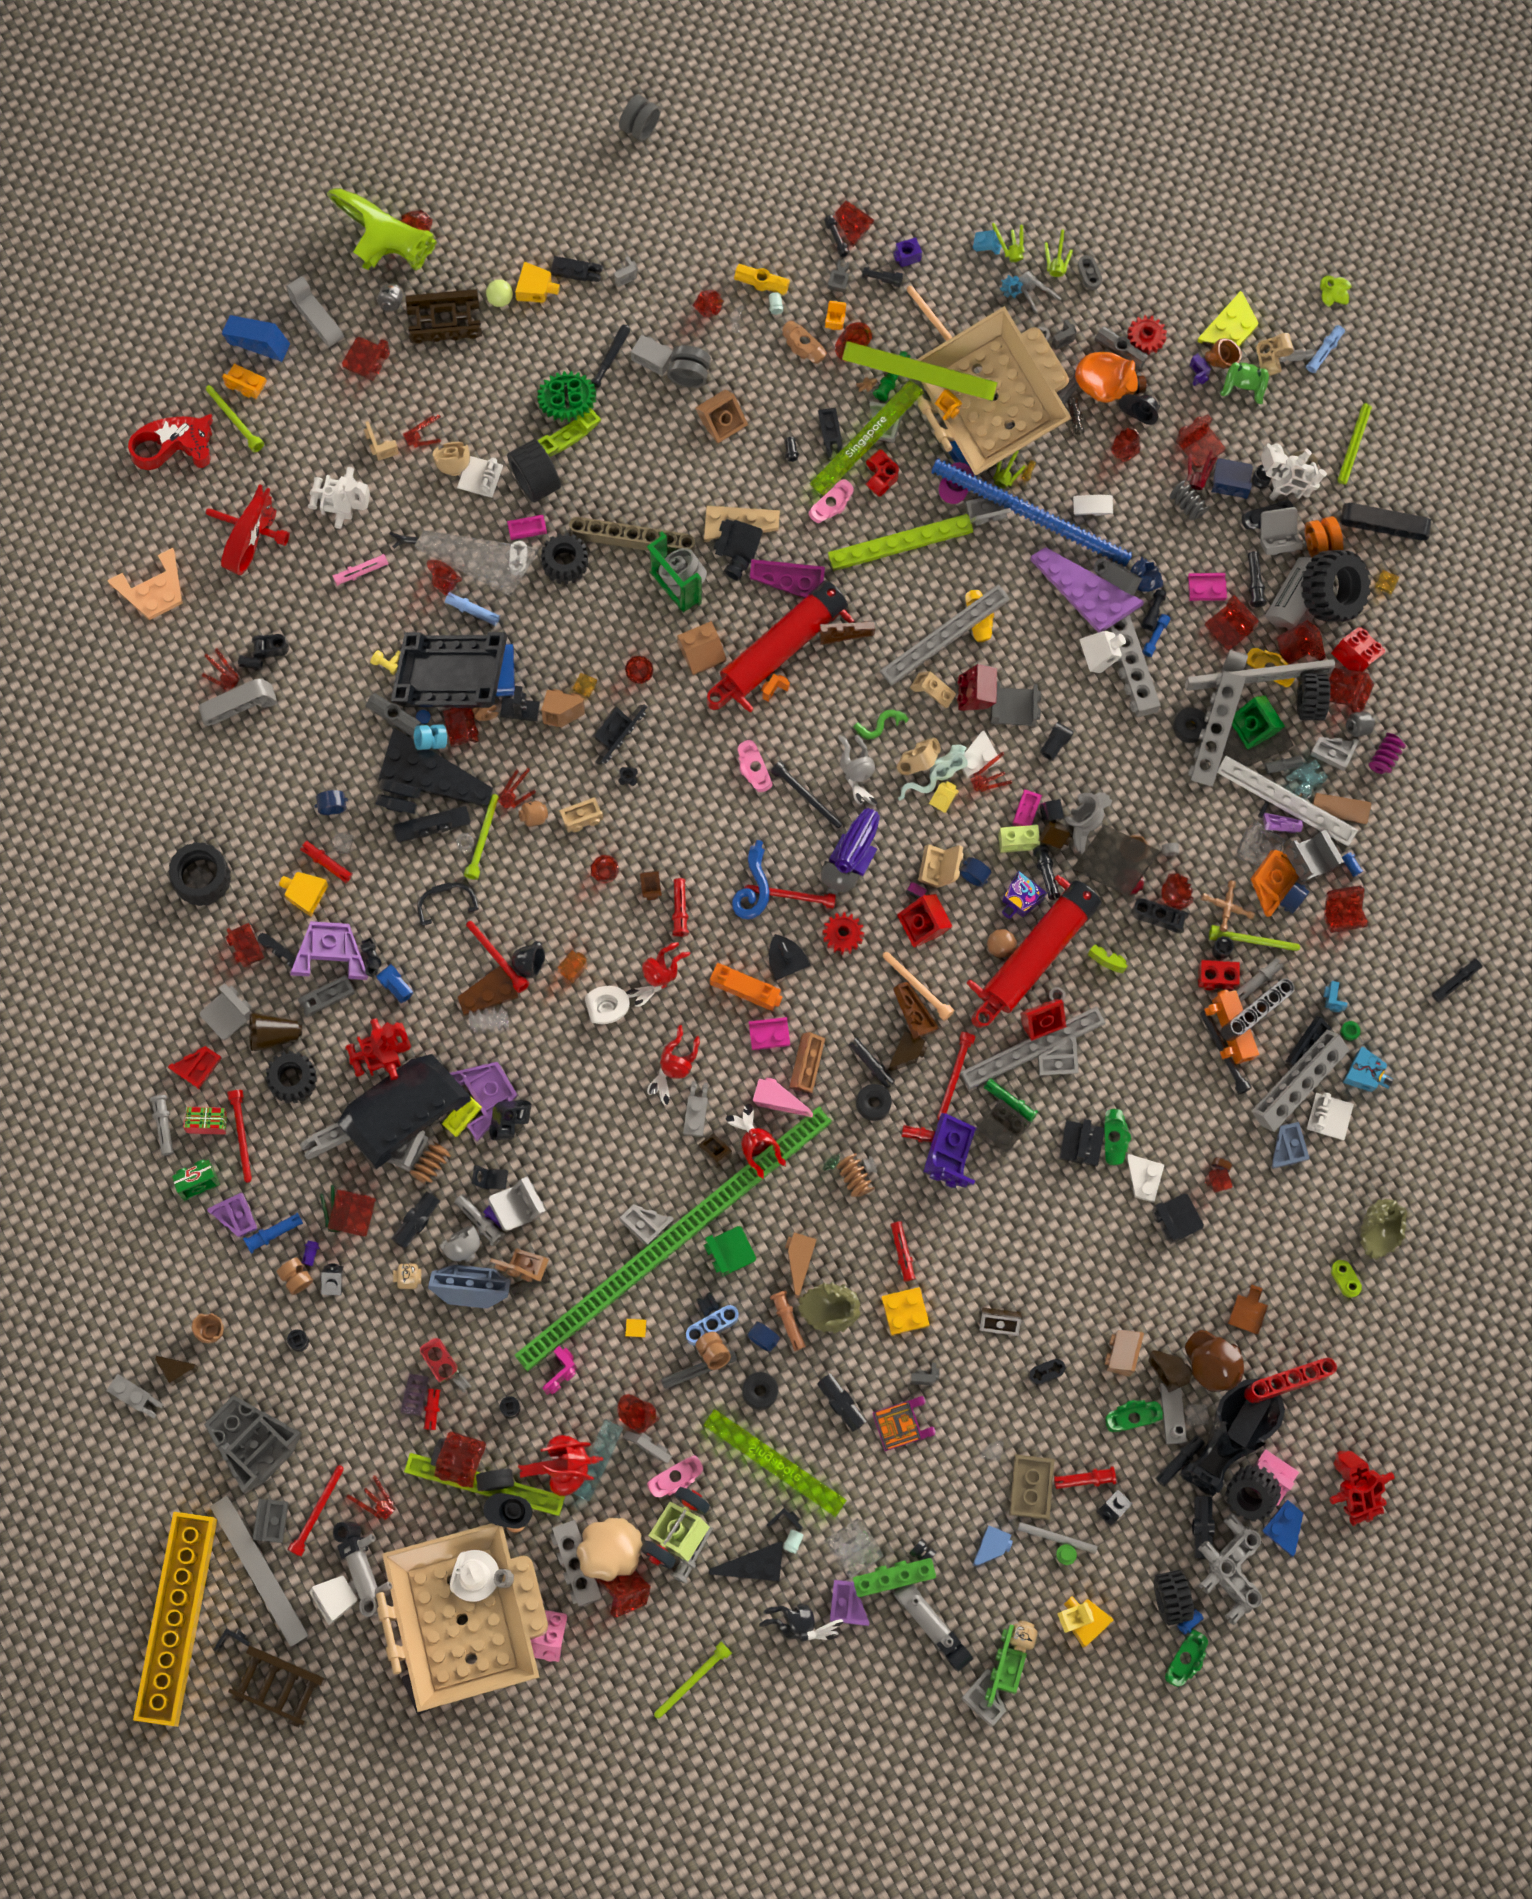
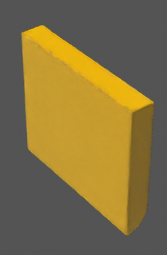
[625,1319,646,1338]

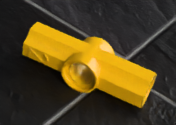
[734,264,790,296]

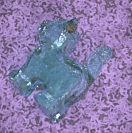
[1286,760,1328,798]

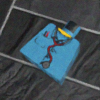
[1343,1047,1393,1092]

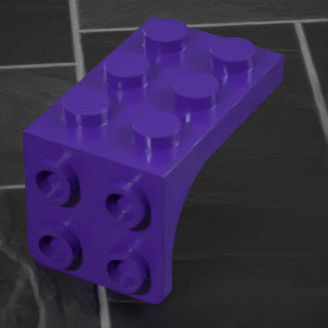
[923,1113,976,1188]

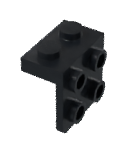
[714,518,763,564]
[1152,1194,1204,1245]

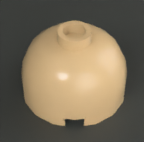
[433,442,470,476]

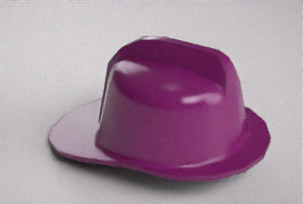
[938,462,974,504]

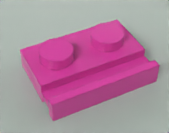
[1188,573,1227,601]
[748,1017,790,1050]

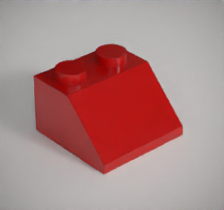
[897,894,953,948]
[1020,999,1066,1041]

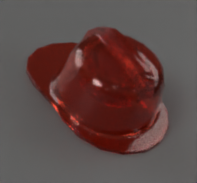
[835,322,872,362]
[426,559,462,595]
[617,1394,660,1433]

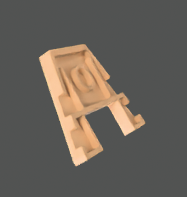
[108,548,183,620]

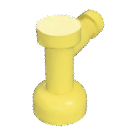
[370,650,401,675]

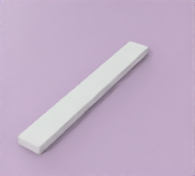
[1217,756,1358,846]

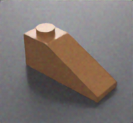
[785,1233,817,1299]

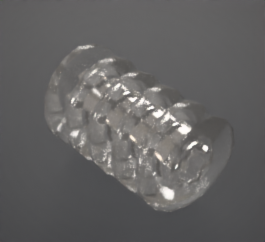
[468,1006,510,1034]

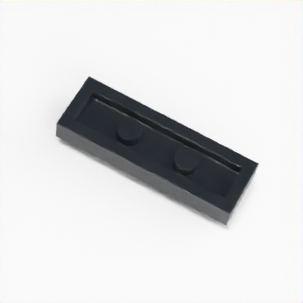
[1285,1016,1332,1068]

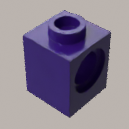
[893,237,922,267]

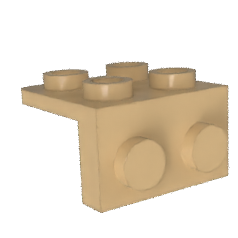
[918,844,963,888]

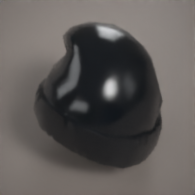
[511,941,545,979]

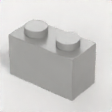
[631,335,672,376]

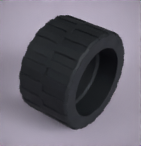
[507,439,561,503]
[168,842,231,906]

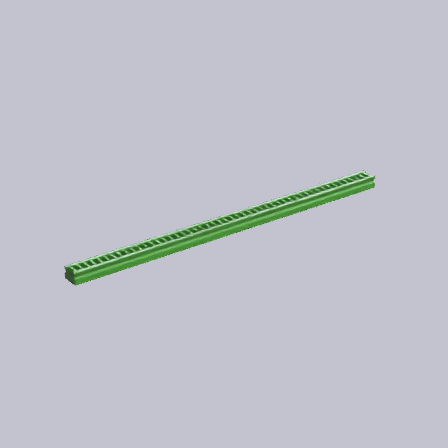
[515,1106,832,1372]

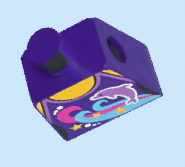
[1002,871,1047,919]

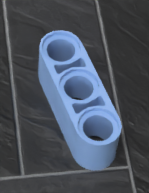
[686,1305,738,1345]

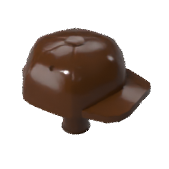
[1185,1330,1244,1392]

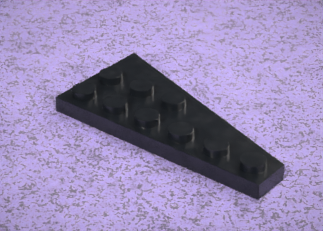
[378,728,493,808]

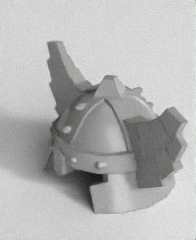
[1064,792,1112,854]

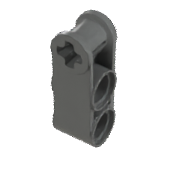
[1094,558,1142,595]

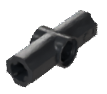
[391,1191,440,1249]
[817,1373,867,1432]
[1192,1496,1215,1559]

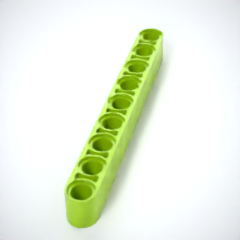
[842,342,998,401]

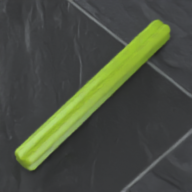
[1337,403,1372,485]

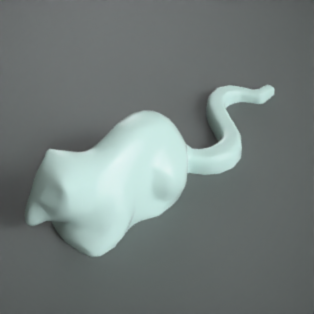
[898,745,968,801]

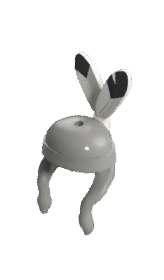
[838,735,877,806]

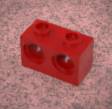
[1198,960,1240,992]

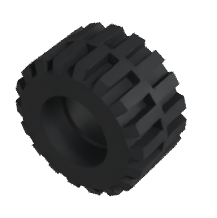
[541,533,588,585]
[1296,673,1330,721]
[265,1051,317,1104]
[1225,1465,1281,1522]
[1154,1570,1194,1626]

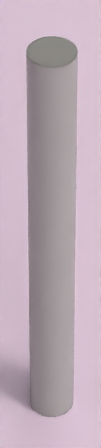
[1018,1522,1098,1554]

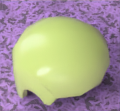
[486,280,513,307]

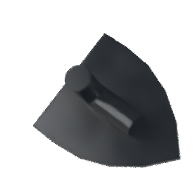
[769,934,811,981]

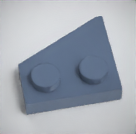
[1272,1122,1310,1169]

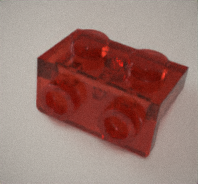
[225,923,265,967]

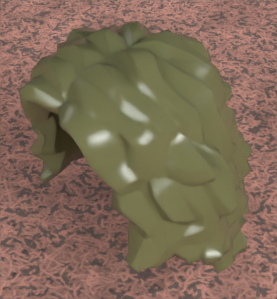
[1360,1199,1407,1260]
[798,1282,861,1334]

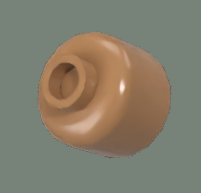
[519,801,548,827]

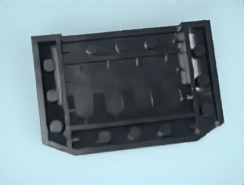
[337,1054,472,1169]

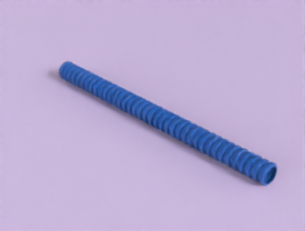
[931,458,1132,567]

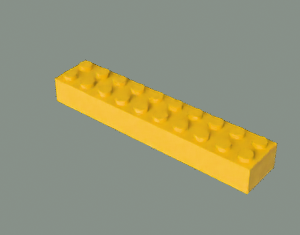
[133,1512,217,1727]

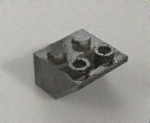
[975,1099,1031,1157]

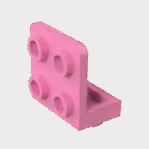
[530,1610,567,1662]

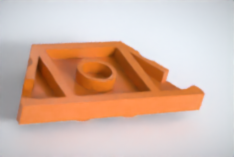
[1251,850,1299,917]

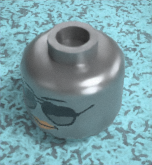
[377,284,403,311]

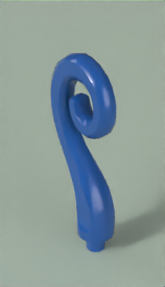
[732,840,769,920]

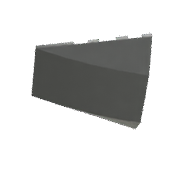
[204,1395,302,1493]

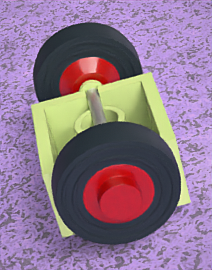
[640,1487,710,1569]

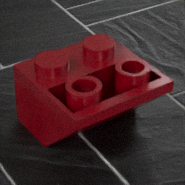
[957,664,997,711]

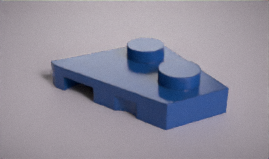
[1262,1500,1304,1557]

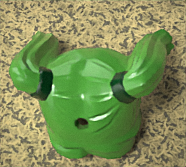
[1220,362,1269,404]

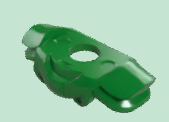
[1105,1109,1131,1165]
[1105,1400,1163,1432]
[1165,1630,1208,1687]

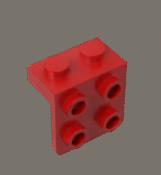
[1331,627,1386,679]

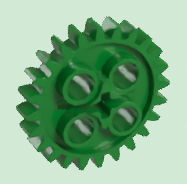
[537,371,596,422]

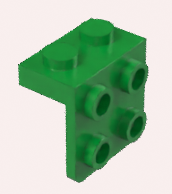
[703,1226,756,1277]

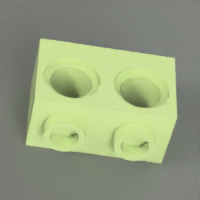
[998,825,1040,853]

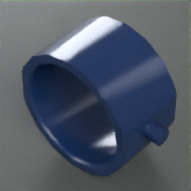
[314,790,348,815]
[959,857,992,887]
[1280,882,1310,914]
[747,1321,780,1353]

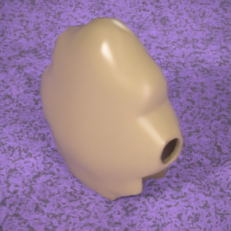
[576,1518,642,1581]

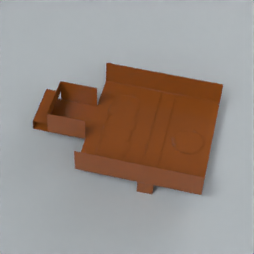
[1228,1284,1268,1335]

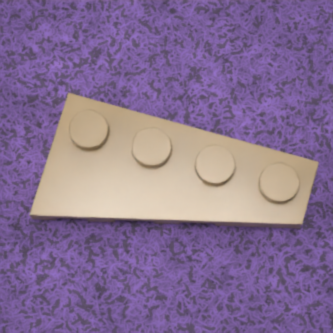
[704,506,780,542]

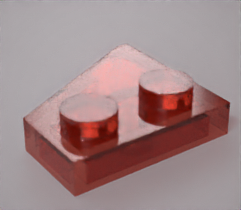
[835,200,874,247]

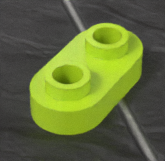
[1331,1260,1362,1298]

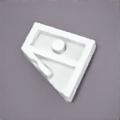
[962,731,1001,779]
[1126,1154,1164,1203]

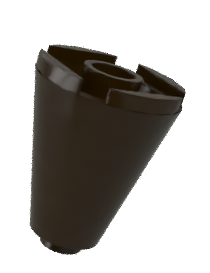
[249,1013,302,1052]

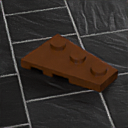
[819,621,876,645]
[458,961,519,1016]
[893,981,940,1040]

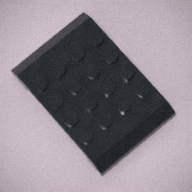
[391,632,508,708]

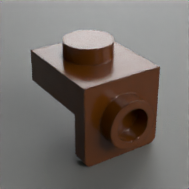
[640,870,662,900]

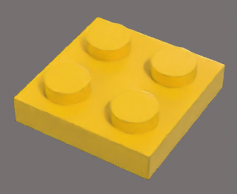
[881,1287,930,1336]

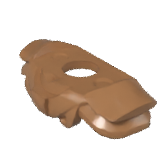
[782,321,827,364]

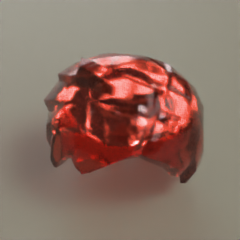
[400,210,432,232]
[1110,428,1141,462]

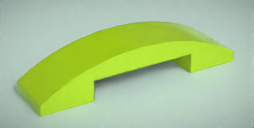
[538,408,601,457]

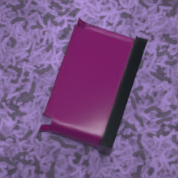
[906,882,928,899]

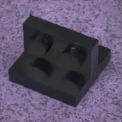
[1059,1119,1105,1167]

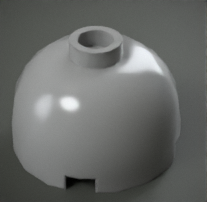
[439,1225,480,1262]

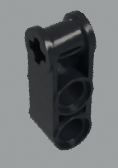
[1132,898,1189,933]

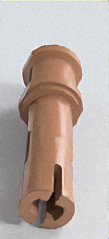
[770,1290,806,1352]

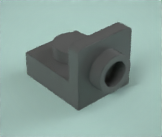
[1052,319,1077,350]
[910,1363,940,1386]

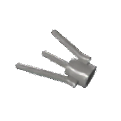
[1019,271,1061,313]

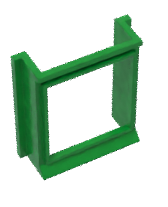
[647,531,702,613]

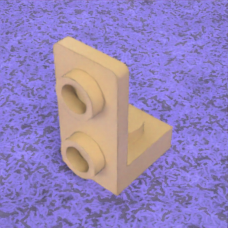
[363,421,399,461]
[910,671,956,708]

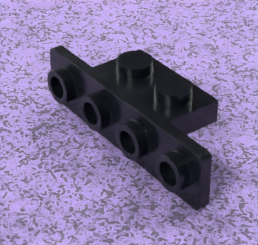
[592,704,647,765]
[393,806,471,843]

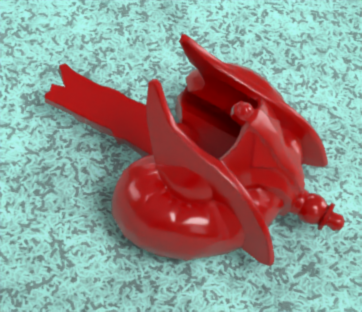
[518,1435,603,1496]

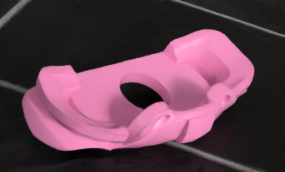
[809,479,854,523]
[738,740,772,792]
[647,1455,703,1497]

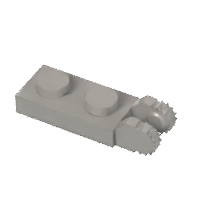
[683,1081,708,1137]
[300,1123,350,1160]
[106,1374,164,1419]

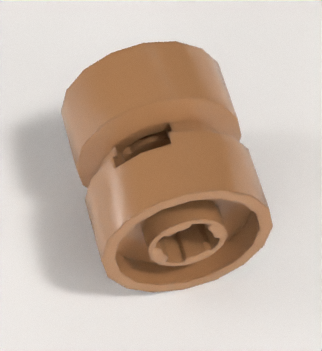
[276,1257,313,1295]
[695,1332,731,1370]

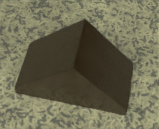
[698,1133,732,1169]
[155,1356,198,1386]

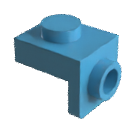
[973,230,1002,255]
[1323,981,1348,1012]

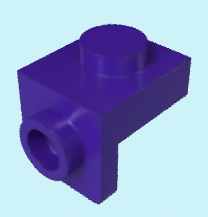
[1189,353,1211,386]

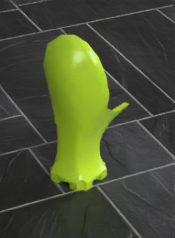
[327,188,437,271]

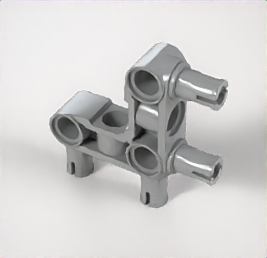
[1198,1513,1262,1625]

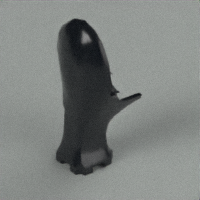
[1179,1379,1285,1497]

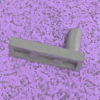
[1160,1383,1187,1444]

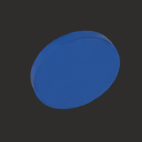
[416,710,431,724]

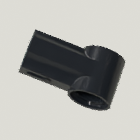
[1040,722,1074,761]

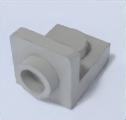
[614,256,638,287]

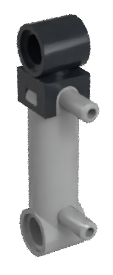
[333,1522,392,1617]
[893,1584,974,1672]

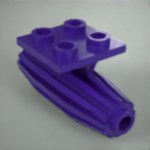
[829,808,880,876]

